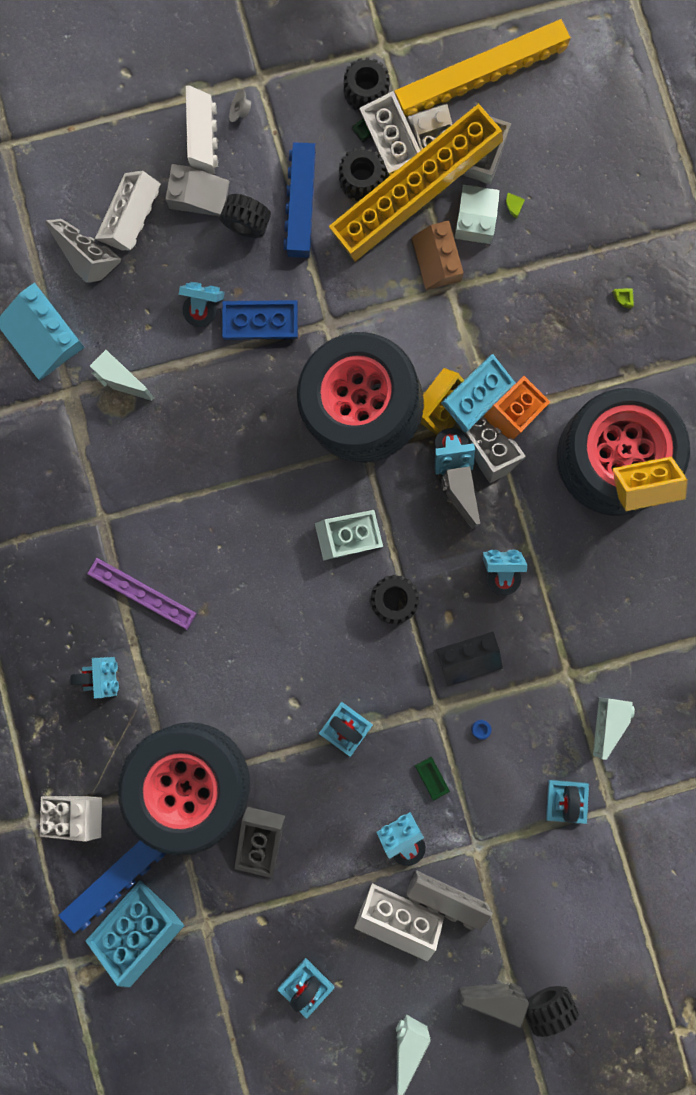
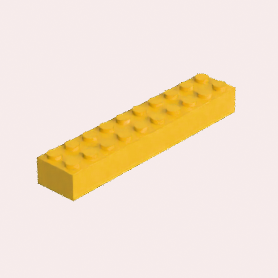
[329,103,503,262]

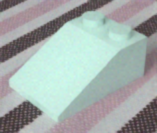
[454,185,500,244]
[90,350,154,401]
[315,510,383,561]
[593,697,635,760]
[396,1015,430,1095]

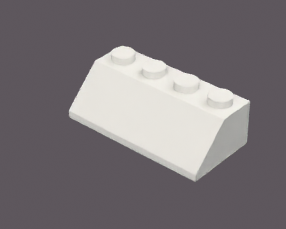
[186,86,218,174]
[360,91,420,175]
[95,171,160,250]
[355,884,444,962]

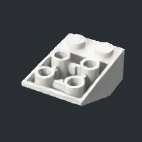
[408,104,452,151]
[40,796,102,841]

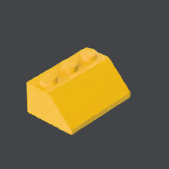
[420,368,464,435]
[612,457,687,511]

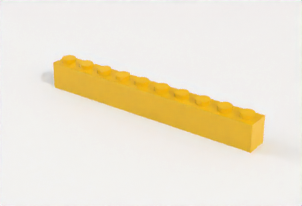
[394,19,571,118]

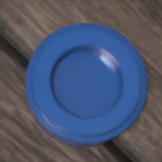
[471,720,492,740]

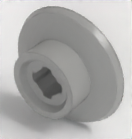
[229,89,251,122]

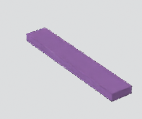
[87,558,197,630]

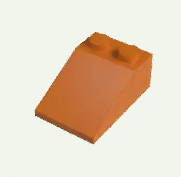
[483,376,550,440]

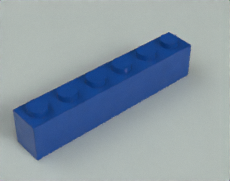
[284,142,316,258]
[58,841,166,933]

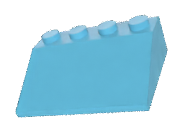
[0,282,85,381]
[86,880,184,987]

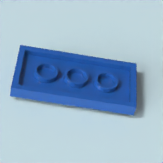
[222,300,298,340]

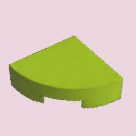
[506,193,525,218]
[613,288,634,309]

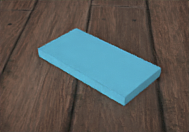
[441,354,516,432]

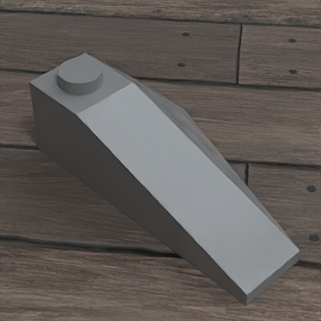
[45,219,121,283]
[456,416,526,483]

